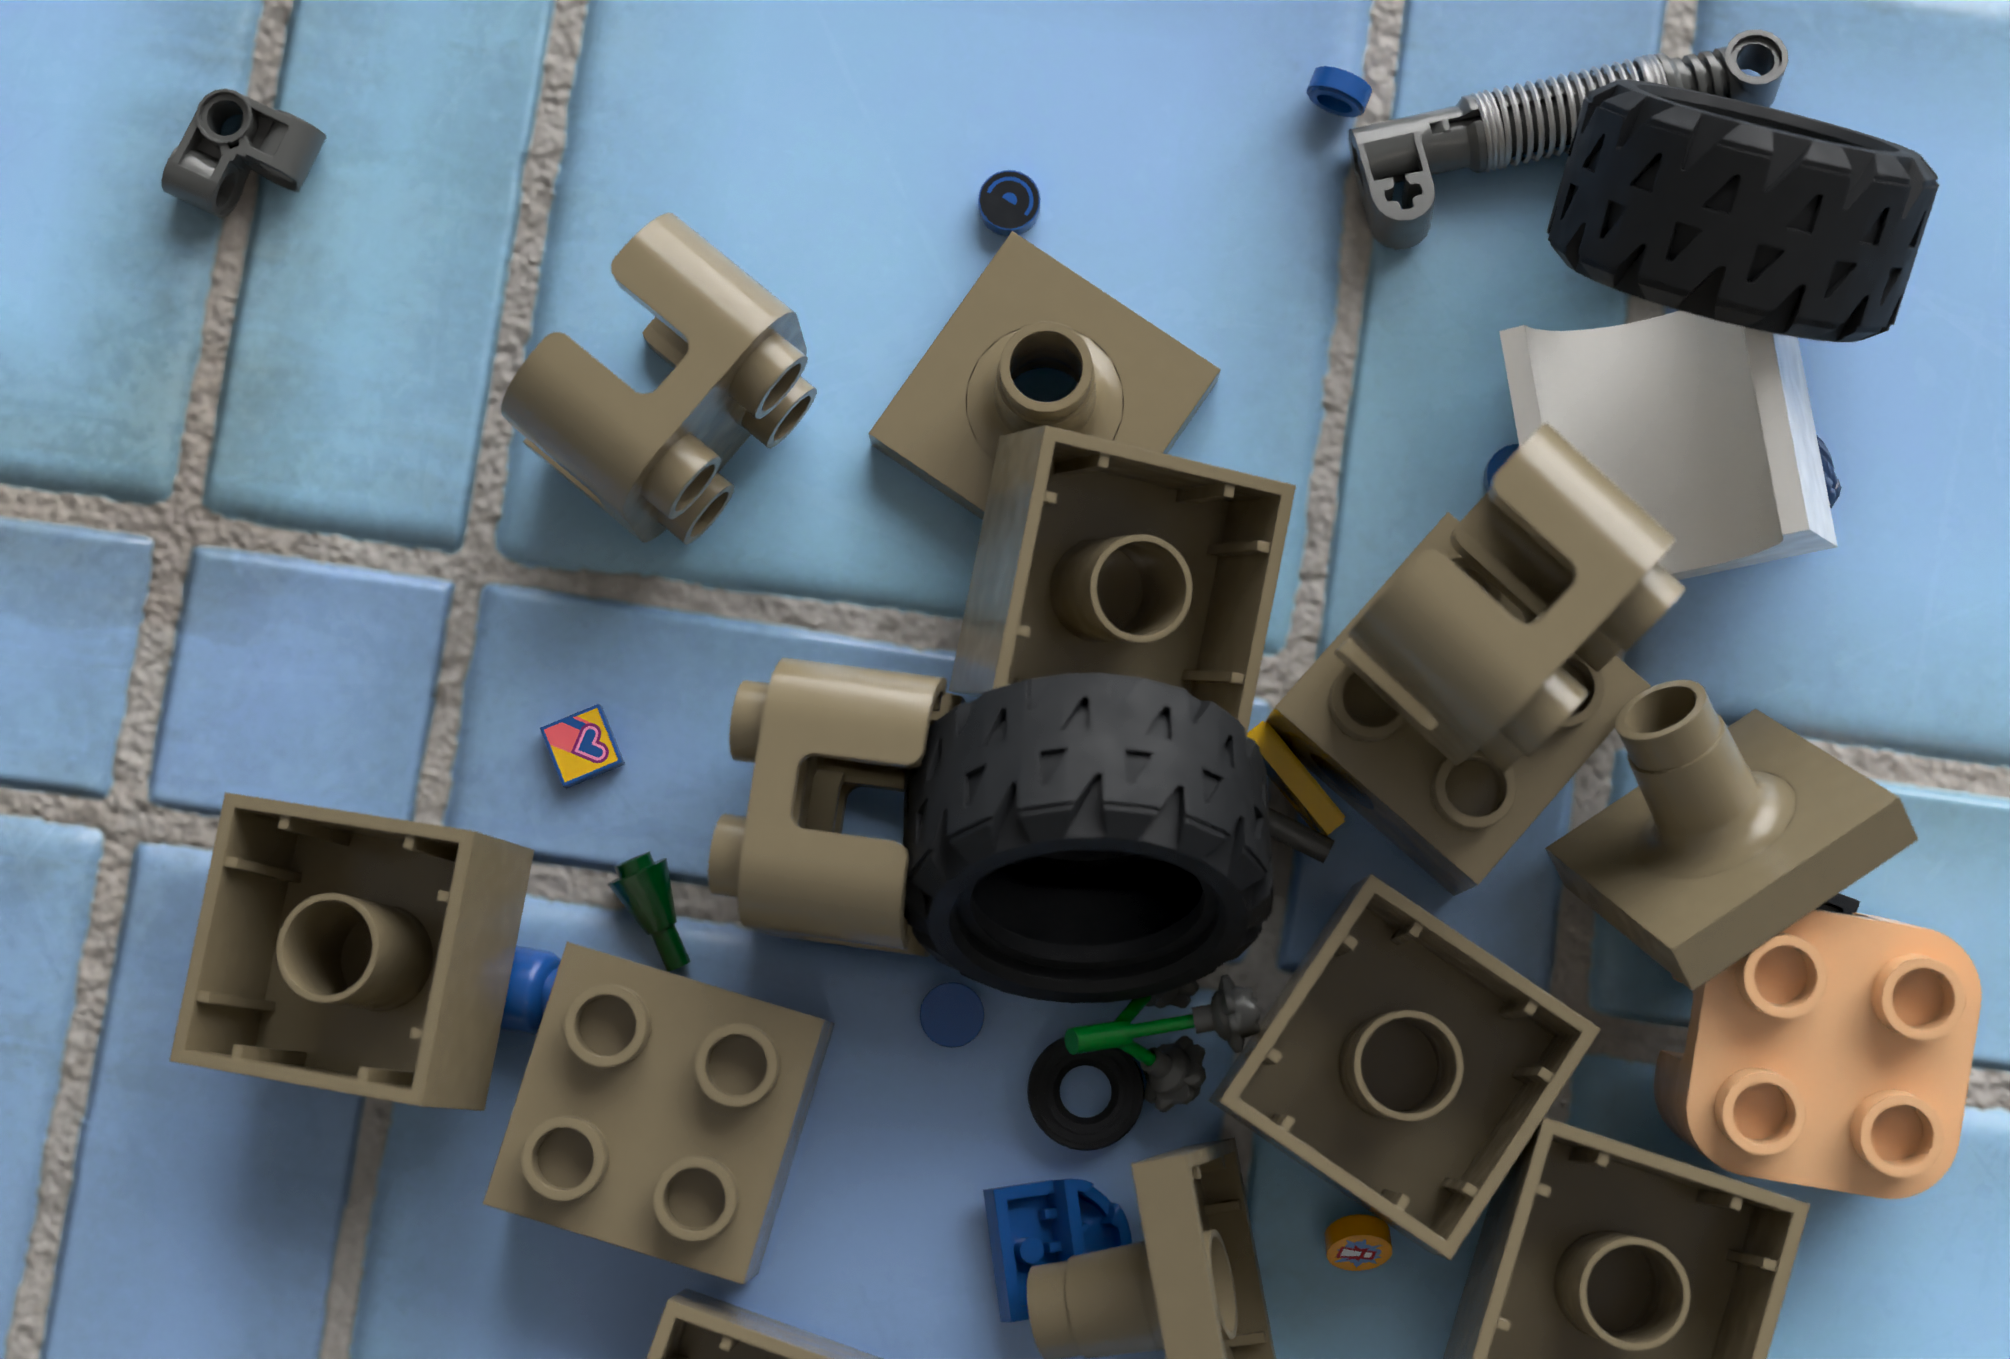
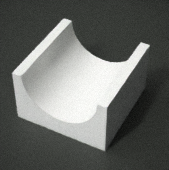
[1499,310,1838,580]

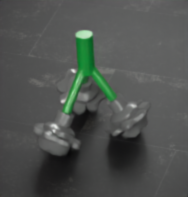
[1065,974,1261,1113]

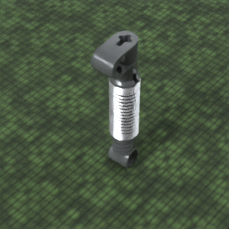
[1348,29,1788,250]

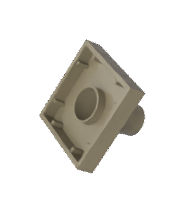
[868,231,1221,520]
[1545,680,1918,991]
[1027,1137,1276,1359]

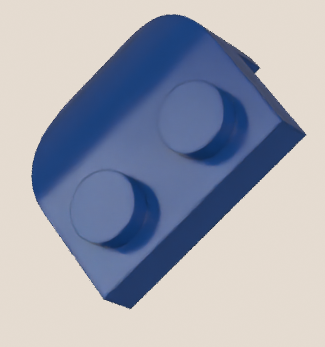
[983,1179,1132,1323]

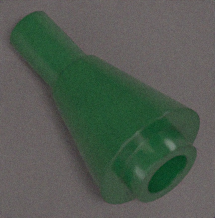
[607,851,691,972]

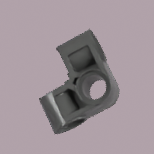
[161,89,327,218]

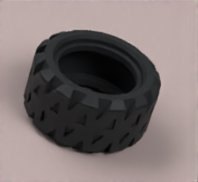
[1547,79,1939,342]
[903,673,1274,1003]

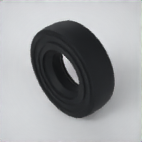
[1027,1037,1144,1151]

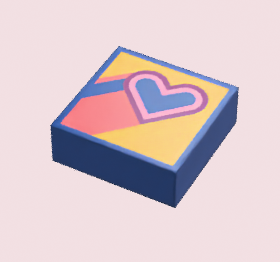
[540,704,625,789]

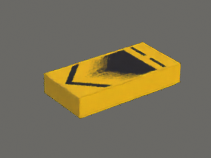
[1247,721,1345,836]

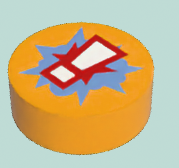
[1324,1214,1392,1271]

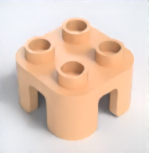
[1654,909,1982,1199]

